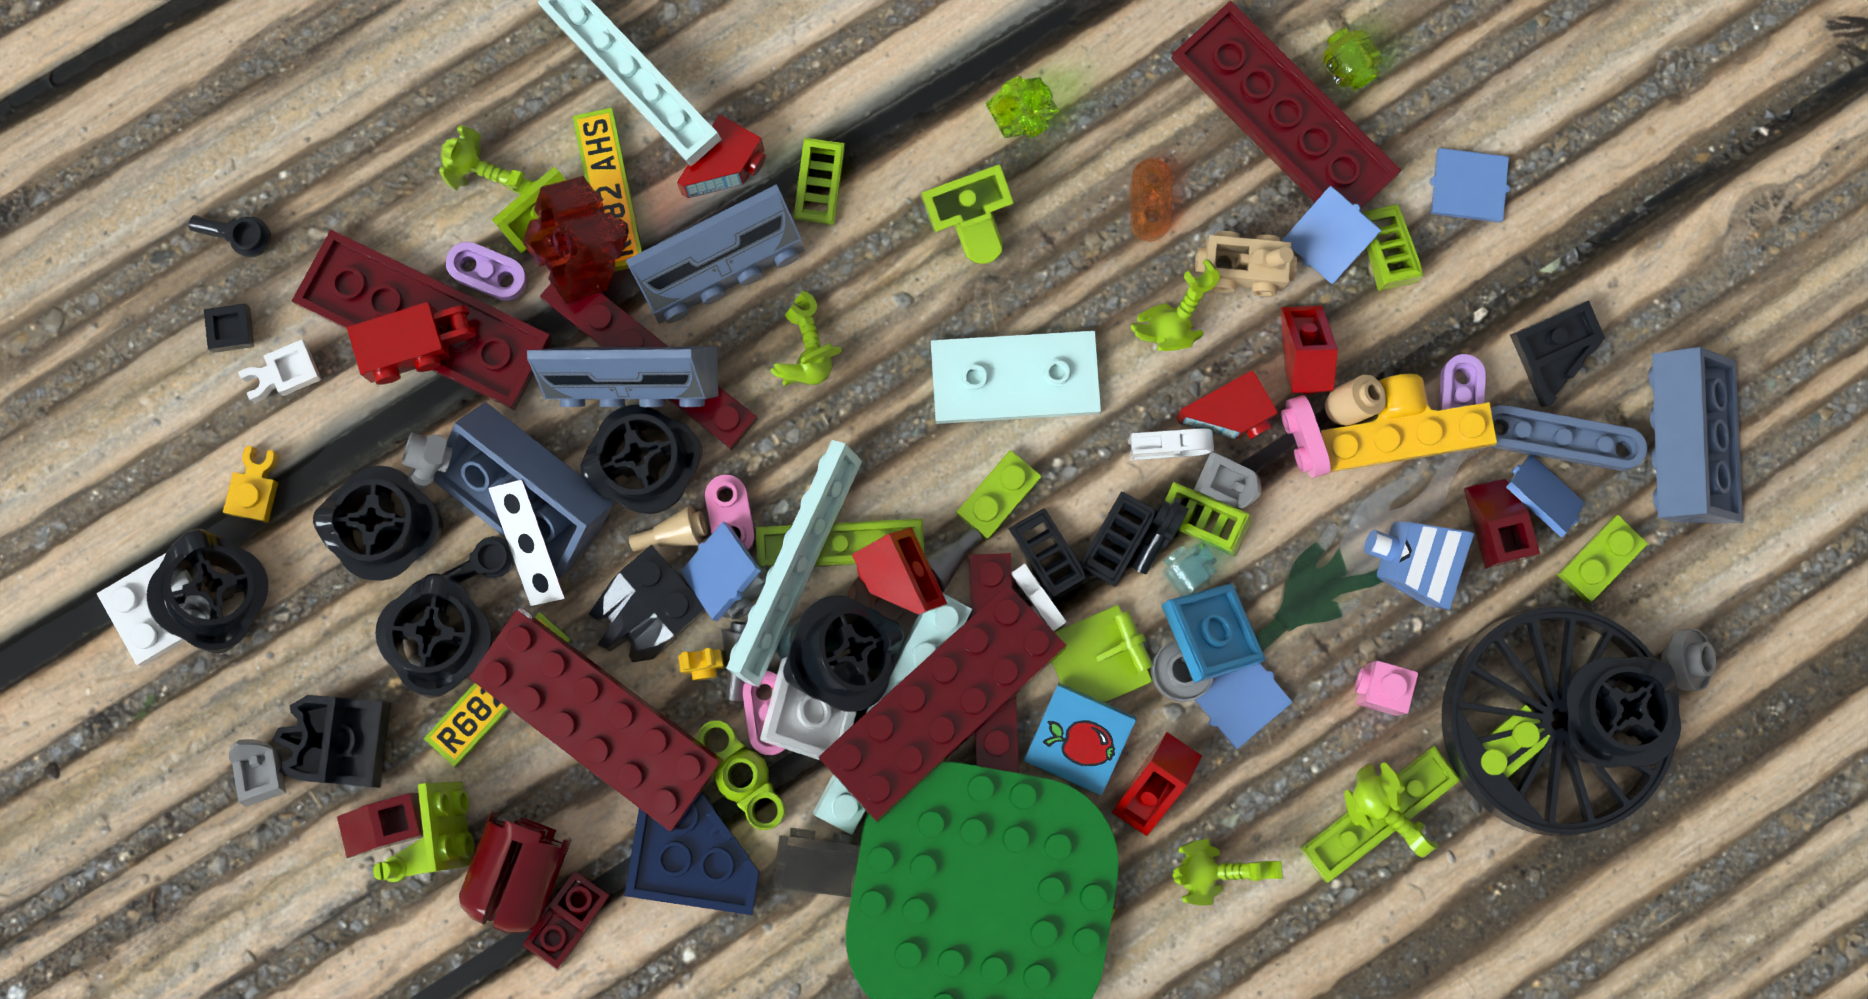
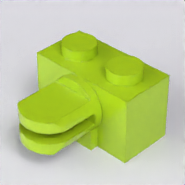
[920,164,1014,264]

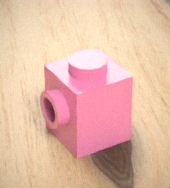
[1355,661,1418,716]

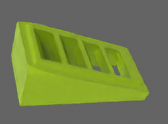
[793,138,845,225]
[1362,204,1424,292]
[1165,482,1252,557]

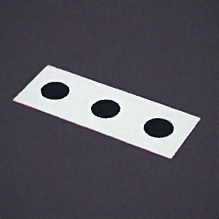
[488,480,565,606]

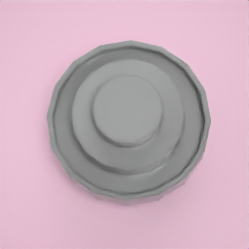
[1662,629,1716,691]
[1151,640,1213,702]

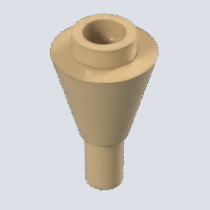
[629,505,708,552]

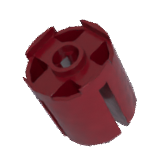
[459,810,572,933]

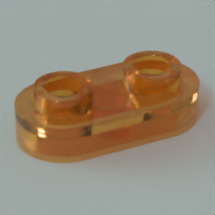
[1130,158,1173,242]

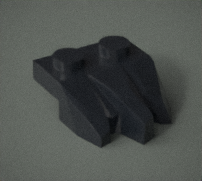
[588,545,706,662]
[272,695,391,788]

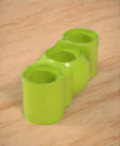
[697,721,786,830]

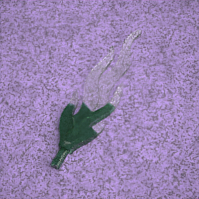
[1256,447,1488,651]

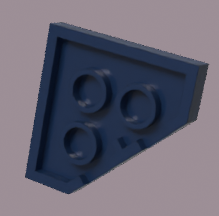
[624,791,760,915]

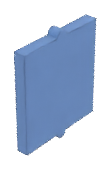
[1430,148,1510,223]
[1282,185,1382,285]
[1506,455,1585,538]
[680,521,761,622]
[1195,663,1293,749]

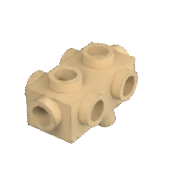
[1195,231,1297,297]

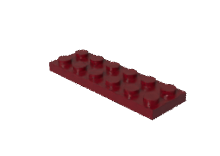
[1171,0,1402,210]
[292,229,552,411]
[818,585,1067,823]
[469,609,724,832]

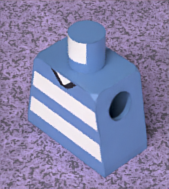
[1364,521,1474,610]

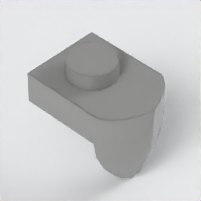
[1194,452,1261,509]
[229,739,286,807]

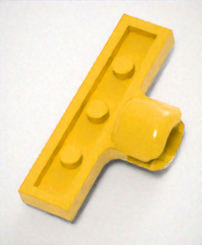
[1321,374,1497,473]

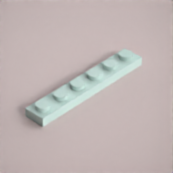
[538,0,722,166]
[726,440,862,687]
[813,593,972,835]

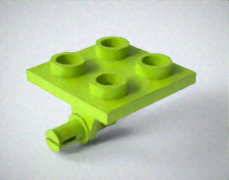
[1052,605,1154,703]
[373,781,475,882]

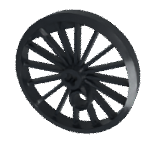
[1441,607,1675,836]

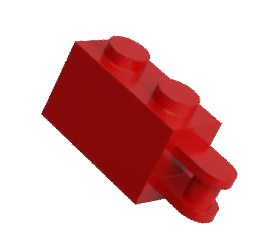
[346,302,476,385]

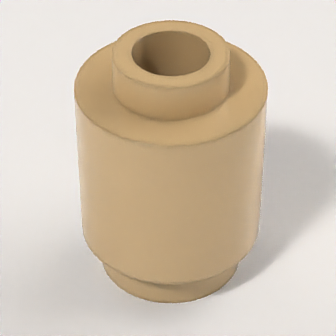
[1325,375,1386,426]

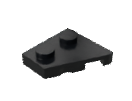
[1510,300,1605,407]

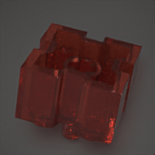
[522,176,628,303]

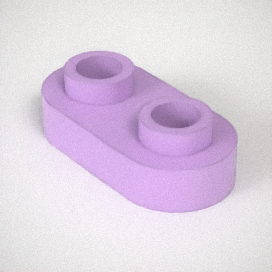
[446,242,528,301]
[1438,354,1486,411]

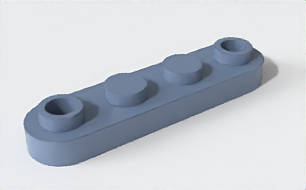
[1490,405,1647,471]

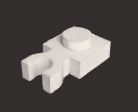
[238,339,322,403]
[1011,564,1066,632]

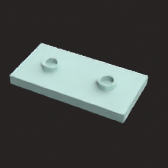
[931,331,1101,424]

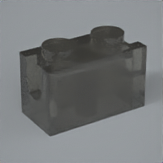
[772,827,860,897]

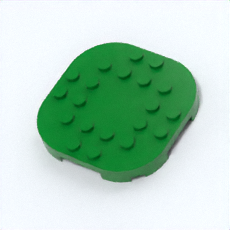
[845,762,1119,999]

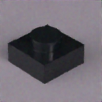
[204,303,254,353]

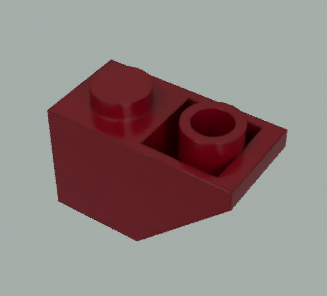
[1464,478,1540,569]
[337,793,424,858]

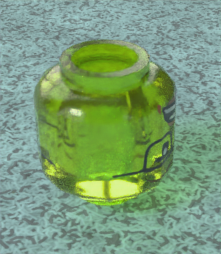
[1322,27,1383,91]

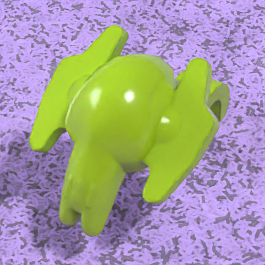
[439,125,536,195]
[1130,259,1220,351]
[770,291,842,386]
[1344,762,1438,858]
[1172,839,1283,906]

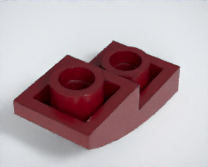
[522,871,609,971]

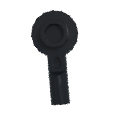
[189,215,271,257]
[1133,497,1189,574]
[442,536,514,583]

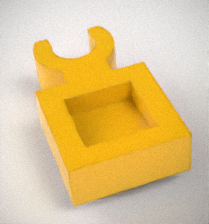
[223,445,279,523]
[678,648,726,681]

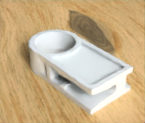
[1128,429,1214,461]

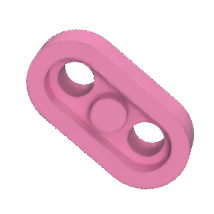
[1281,395,1331,478]
[705,475,756,552]
[743,670,786,756]

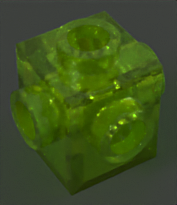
[985,76,1060,138]

